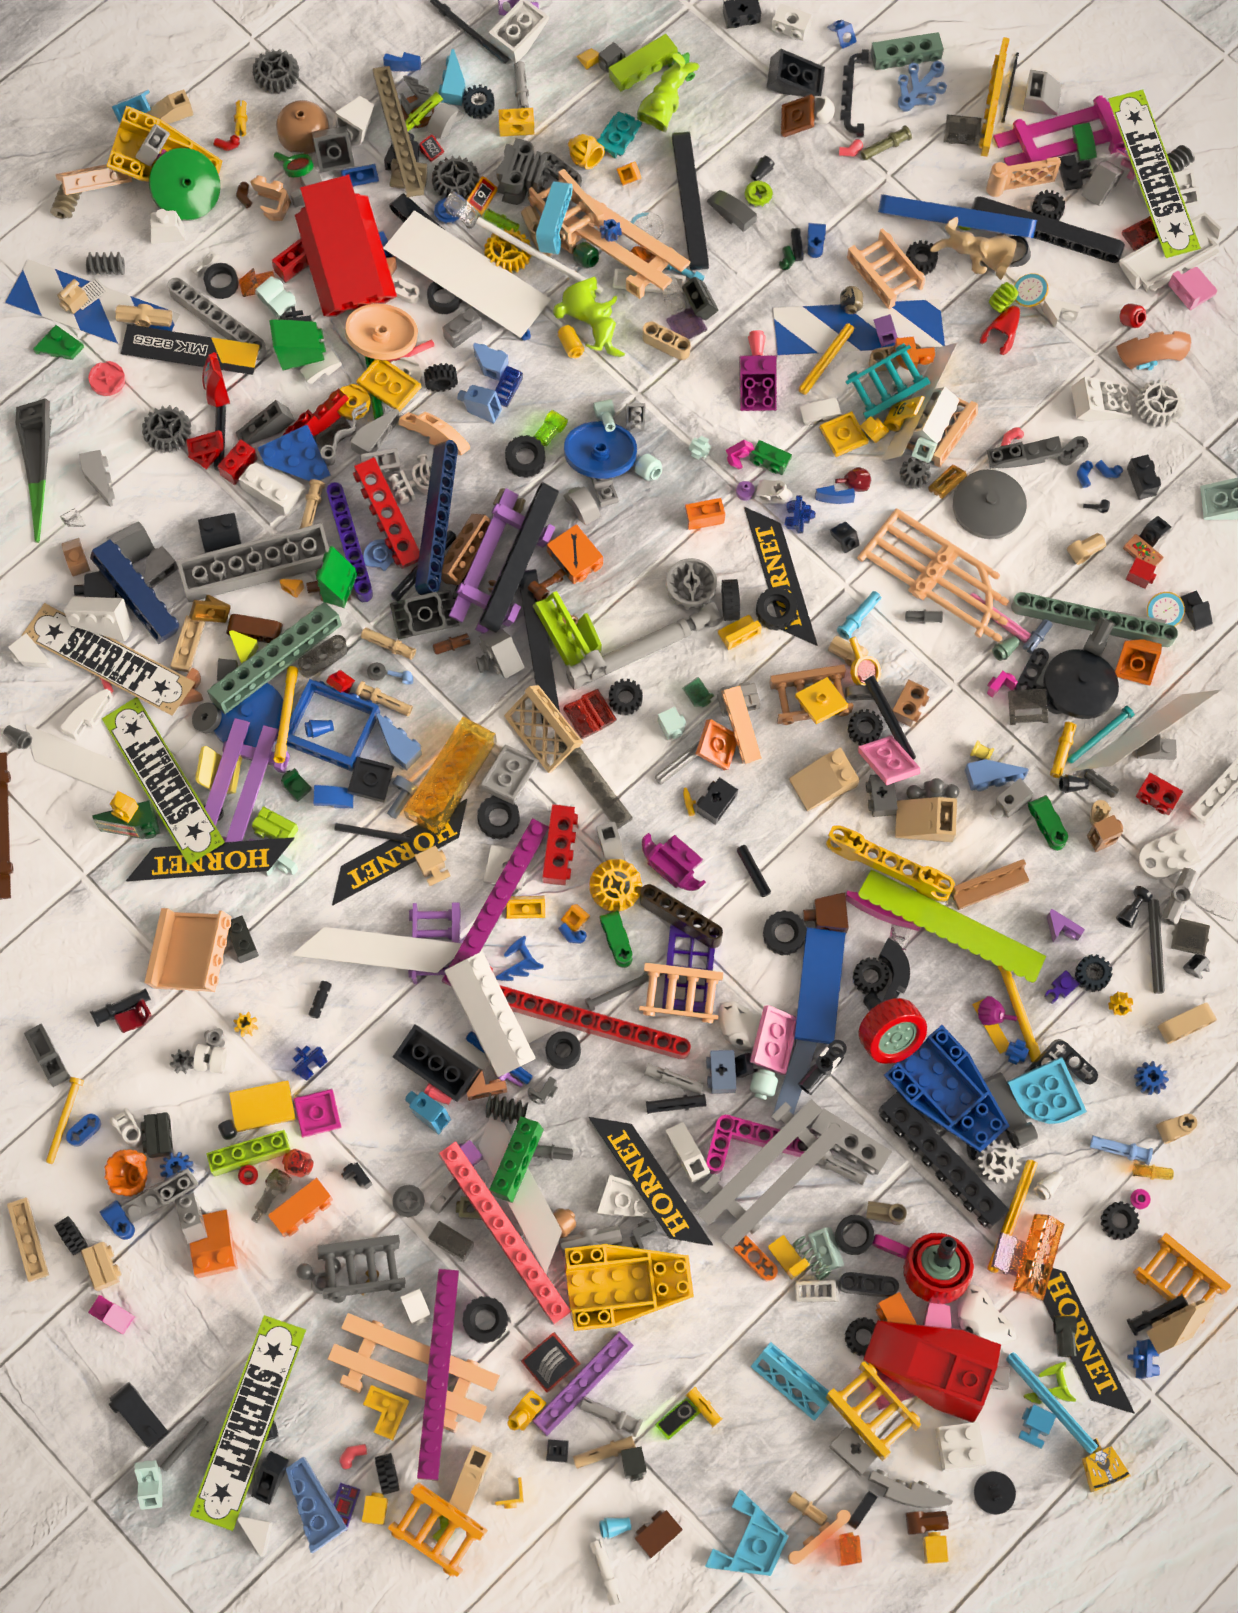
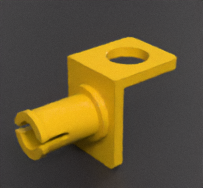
[507,1390,547,1431]

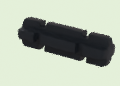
[791,228,804,261]
[308,981,332,1019]

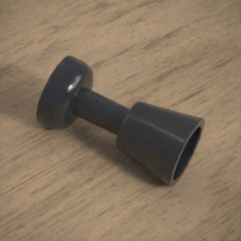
[1116,886,1153,928]

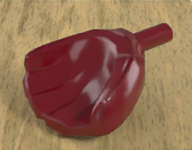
[835,467,871,492]

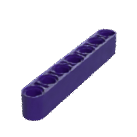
[327,482,373,602]

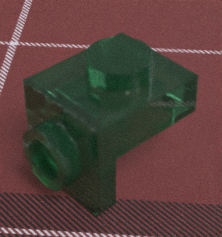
[682,677,714,708]

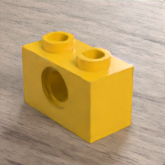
[498,108,535,137]

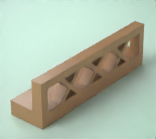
[951,859,1030,910]

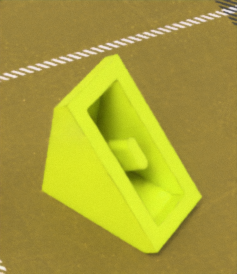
[229,630,259,664]

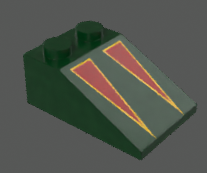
[92,800,161,839]

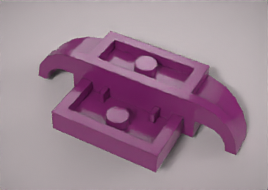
[642,833,706,891]

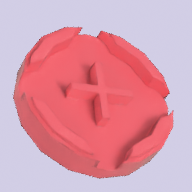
[89,361,125,396]

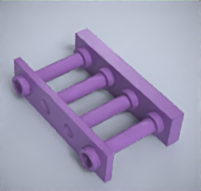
[408,902,461,984]

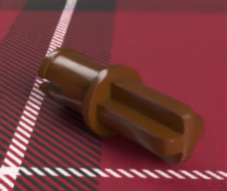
[433,633,471,655]

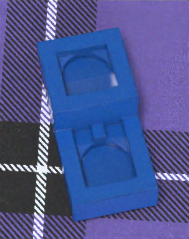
[383,52,422,72]
[815,485,855,504]
[313,785,354,808]

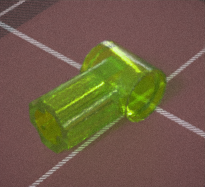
[534,410,568,447]

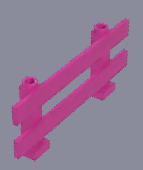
[993,95,1126,178]

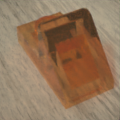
[239,268,275,297]

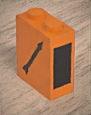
[547,524,603,584]

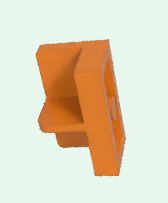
[685,498,725,530]

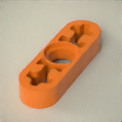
[733,1235,778,1281]

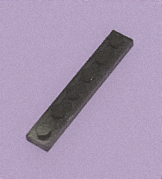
[551,737,633,830]

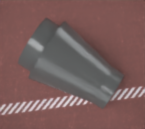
[3,725,32,749]

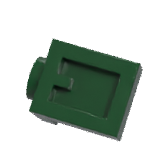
[281,768,312,802]

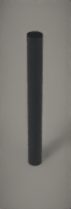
[334,823,411,843]

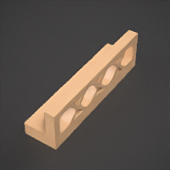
[56,164,132,195]
[721,686,762,764]

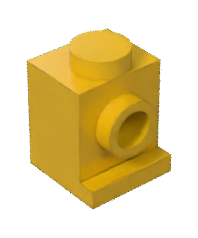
[860,416,890,443]
[110,791,138,823]

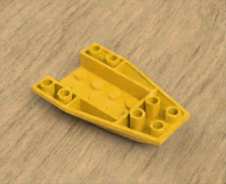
[106,106,223,185]
[565,1244,694,1331]

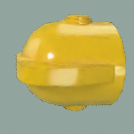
[568,134,605,169]

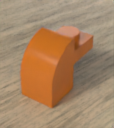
[894,336,935,370]

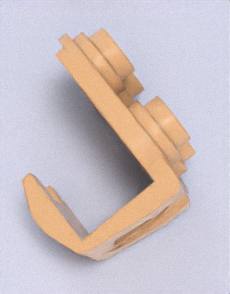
[250,175,291,221]

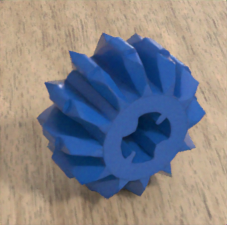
[1134,1061,1169,1095]
[160,1152,194,1179]

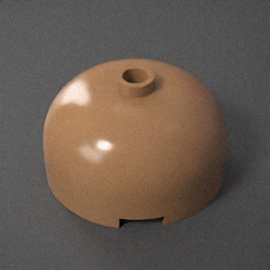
[276,100,330,154]

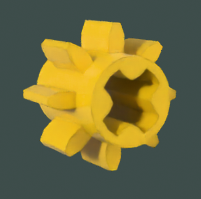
[1108,991,1133,1016]
[233,1012,258,1037]

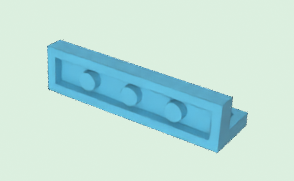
[751,1342,830,1421]

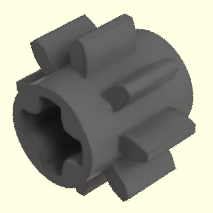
[169,1049,194,1074]

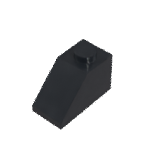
[251,1451,289,1505]

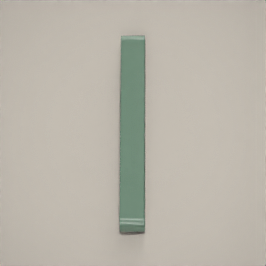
[1011,592,1178,647]

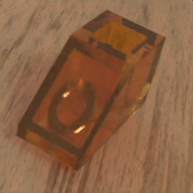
[834,1532,862,1567]

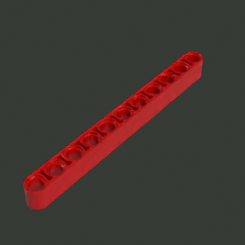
[499,985,691,1059]

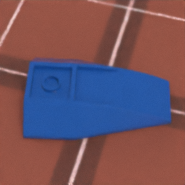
[883,1025,1009,1152]

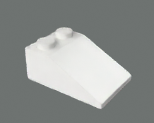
[489,0,549,63]

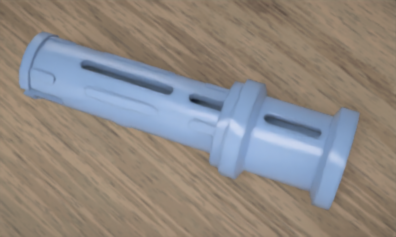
[1090,1135,1153,1165]

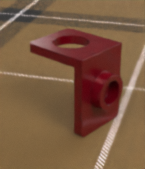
[114,999,152,1033]

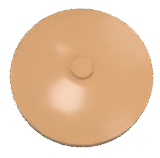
[345,304,418,360]

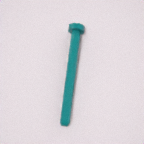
[1067,706,1135,764]

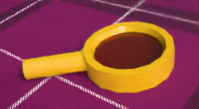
[849,636,881,685]

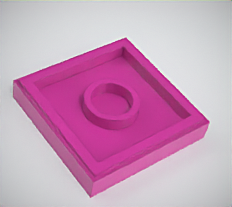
[293,1089,342,1138]

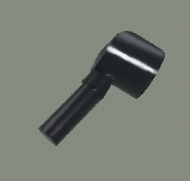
[1083,499,1110,514]

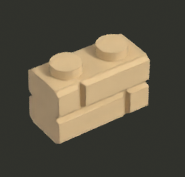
[81,1242,122,1291]

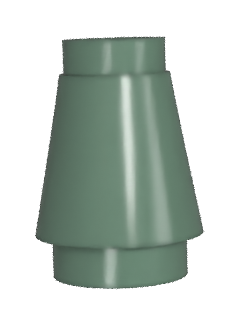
[992,636,1020,661]

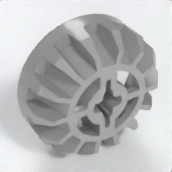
[666,558,717,609]

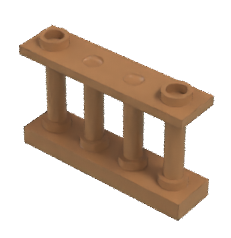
[769,664,853,725]

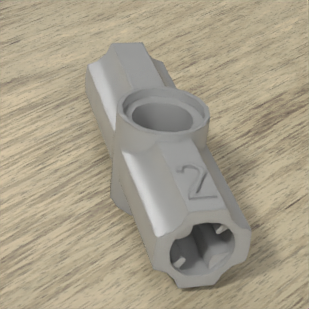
[1160,867,1200,926]
[559,1225,623,1257]

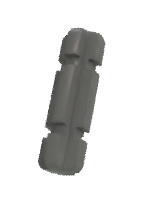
[1084,769,1119,798]

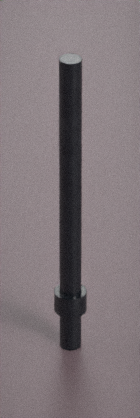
[430,0,509,64]

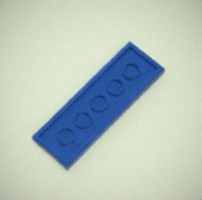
[794,927,846,1044]

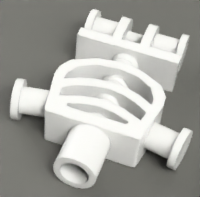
[388,454,432,505]

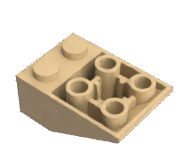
[895,797,957,842]
[1146,1298,1215,1354]

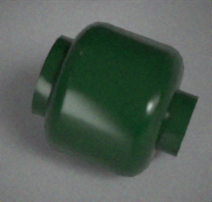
[573,242,599,269]

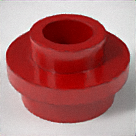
[238,1165,258,1185]

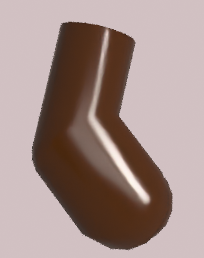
[236,181,253,208]

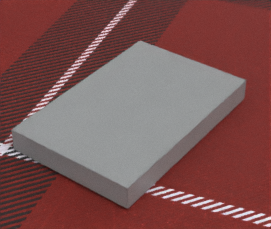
[479,745,539,805]

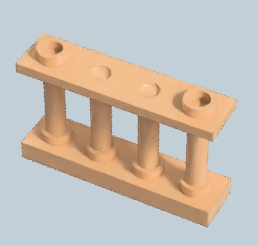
[528,169,604,245]
[847,228,925,309]
[639,963,723,1023]

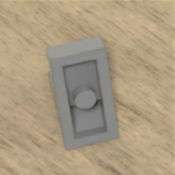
[1137,734,1177,760]

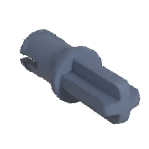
[1023,619,1053,654]

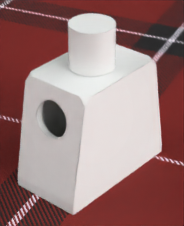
[150,209,185,244]

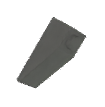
[235,400,295,445]

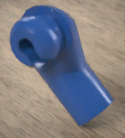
[1077,461,1093,488]

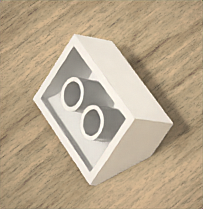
[910,387,959,443]
[239,460,307,516]

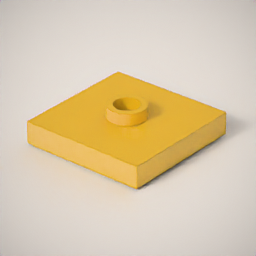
[819,411,869,457]
[795,677,848,724]

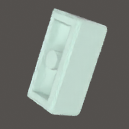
[808,1227,844,1272]

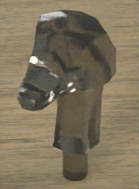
[251,1168,292,1223]

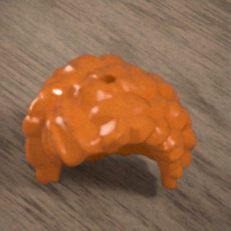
[104,1149,148,1197]

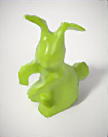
[637,53,700,133]
[553,277,625,357]

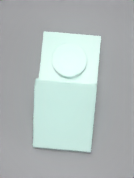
[266,854,298,876]

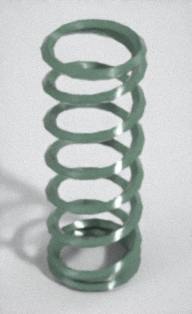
[793,1236,831,1280]

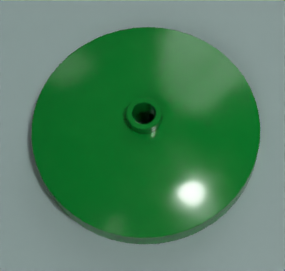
[149,148,221,221]

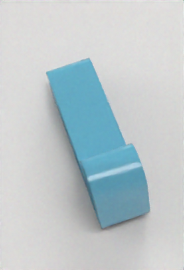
[536,181,573,254]

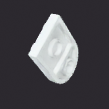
[1138,828,1202,880]

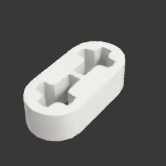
[392,278,420,304]

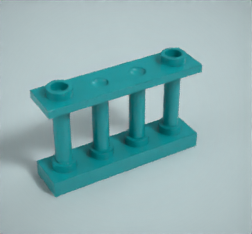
[845,343,931,420]

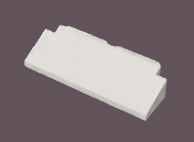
[1119,212,1223,292]

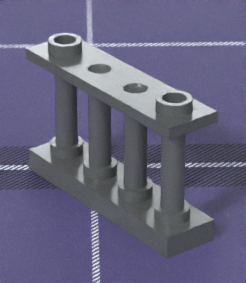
[317,1235,406,1301]

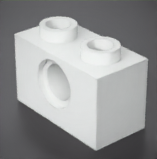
[772,3,812,41]

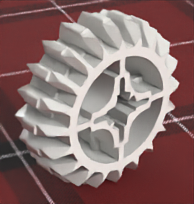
[1136,379,1185,428]

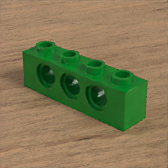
[489,1116,544,1203]

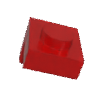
[326,670,355,694]

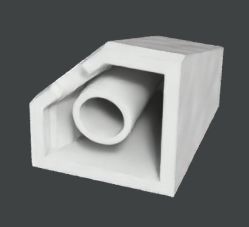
[332,96,374,146]

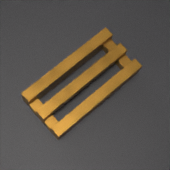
[928,464,967,499]

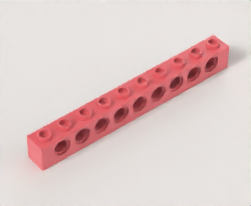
[439,1142,571,1324]

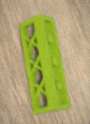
[533,591,591,667]

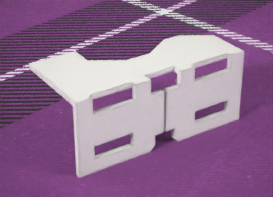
[190,251,221,278]

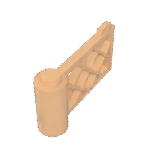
[986,157,1061,197]

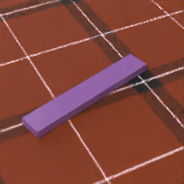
[532,1331,634,1436]

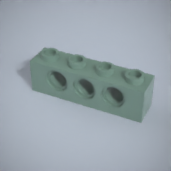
[870,32,944,70]

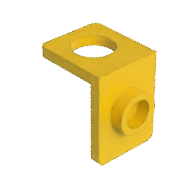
[495,1477,524,1509]

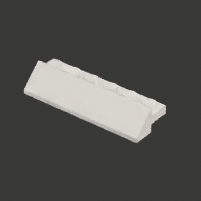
[444,952,536,1078]

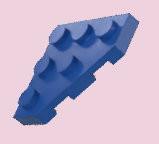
[257,425,331,481]

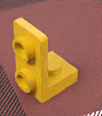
[768,1235,810,1280]

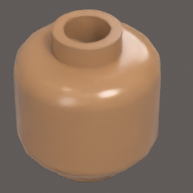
[553,1208,576,1238]

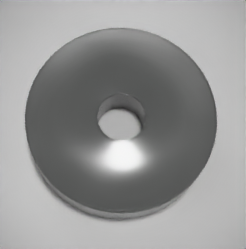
[192,702,222,734]

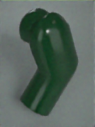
[779,246,795,270]

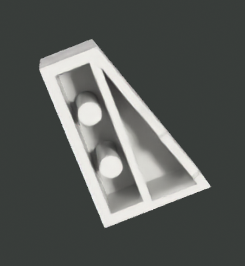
[64,597,134,642]

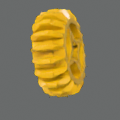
[484,228,532,273]

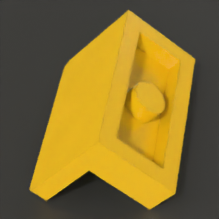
[718,615,762,650]

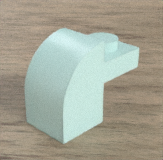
[135,1460,163,1510]

